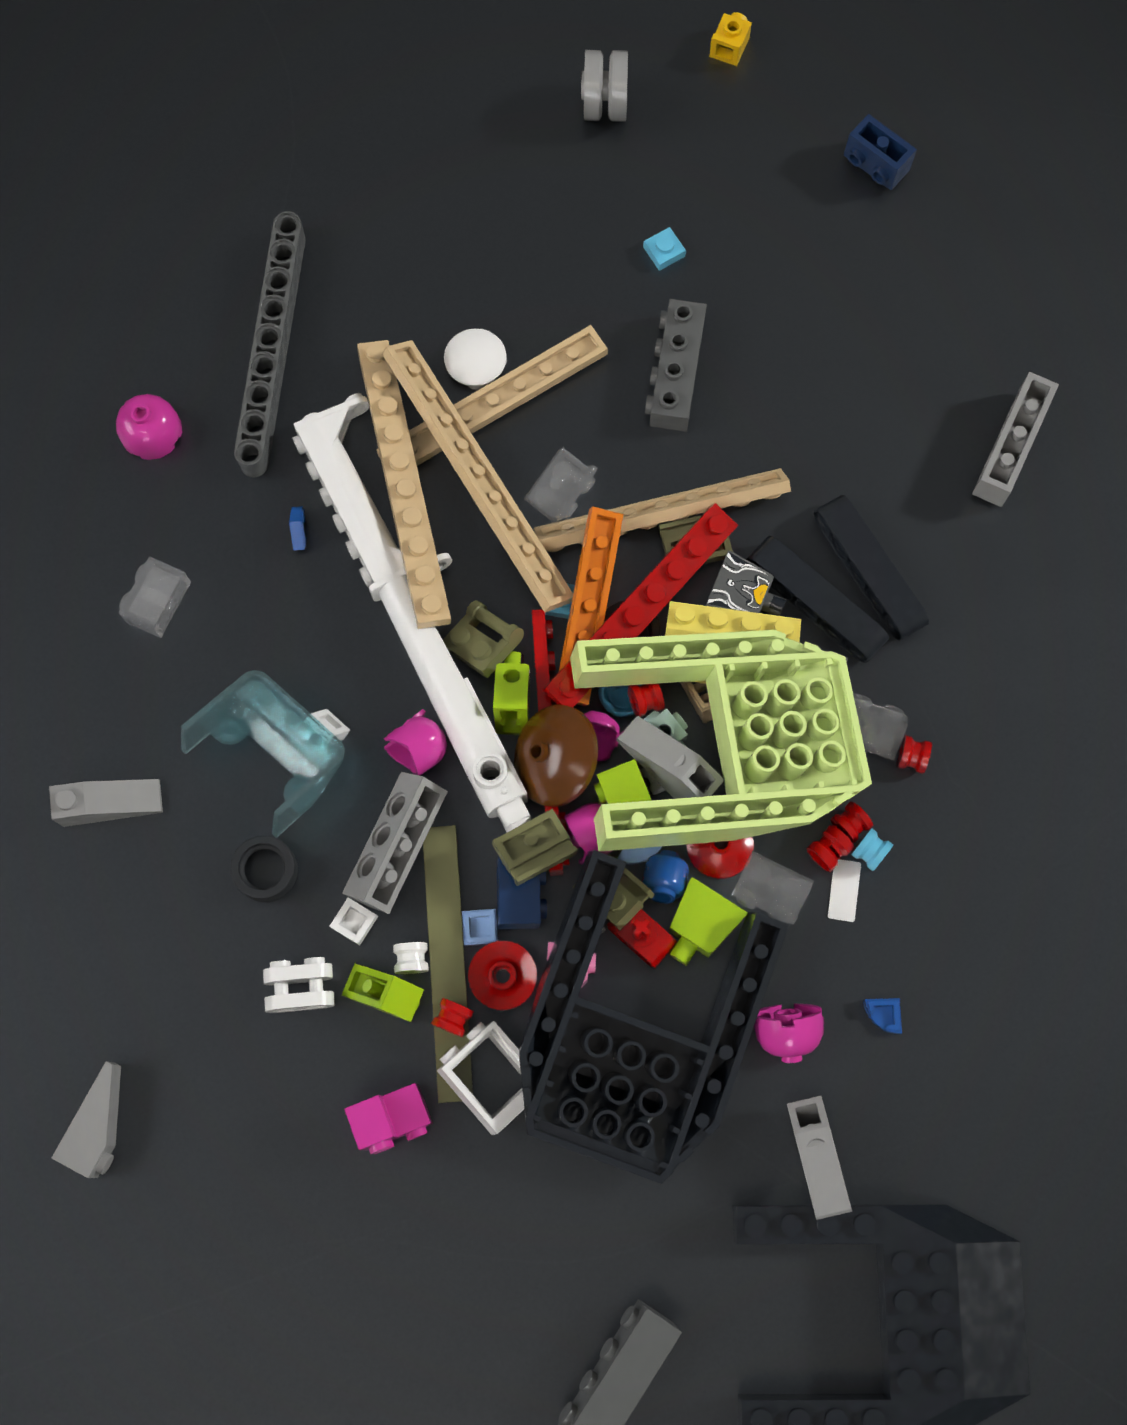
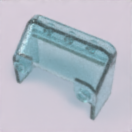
[181,670,345,838]

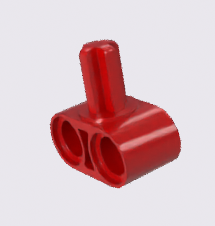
[606,909,677,969]

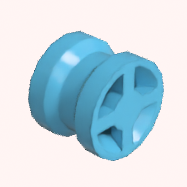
[851,828,893,871]

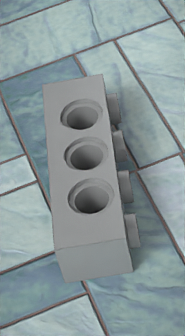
[972,372,1059,507]
[342,772,448,914]

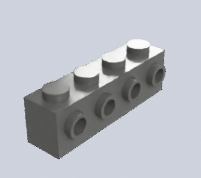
[645,299,707,432]
[558,1299,682,1425]

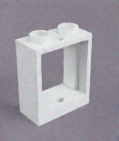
[437,1021,524,1135]

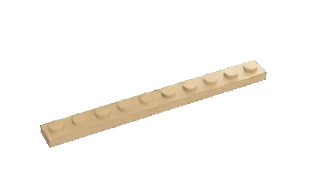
[357,340,451,629]
[382,340,573,613]

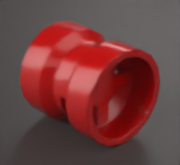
[806,825,855,872]

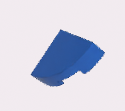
[289,506,307,550]
[863,998,902,1034]

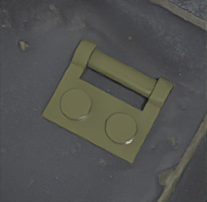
[443,600,524,678]

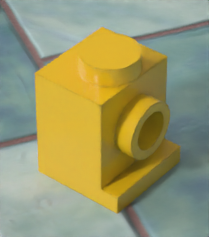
[709,12,752,66]

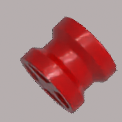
[628,683,665,717]
[897,735,932,774]
[830,801,874,844]
[431,998,474,1038]

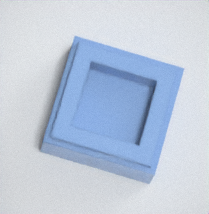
[462,909,498,946]

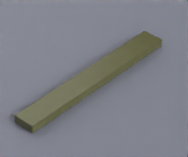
[423,825,474,1103]

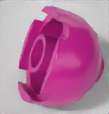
[116,394,182,460]
[754,1003,824,1063]

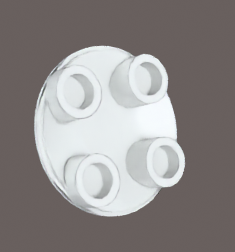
[444,329,507,390]

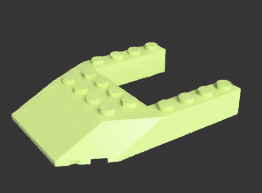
[570,630,872,851]

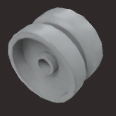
[581,50,628,122]

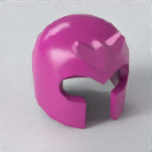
[383,709,447,776]
[565,802,611,865]

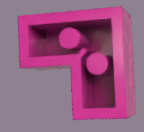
[344,1083,433,1155]

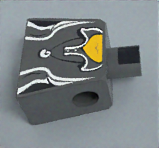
[706,550,786,616]

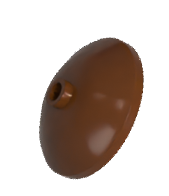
[514,705,598,807]

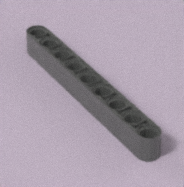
[234,211,306,478]

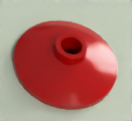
[686,837,754,879]
[468,941,537,1010]

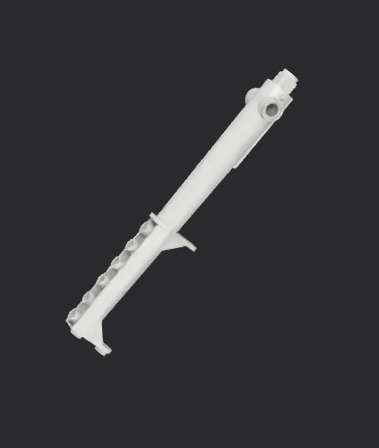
[292,393,531,832]

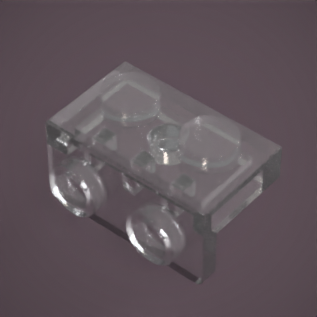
[524,447,598,523]
[853,694,908,761]
[732,851,814,925]

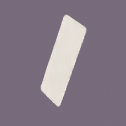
[828,859,861,922]

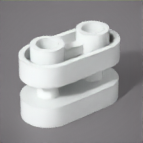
[263,957,335,1013]

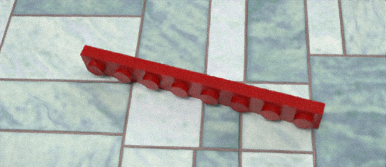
[543,503,738,707]
[532,609,569,876]

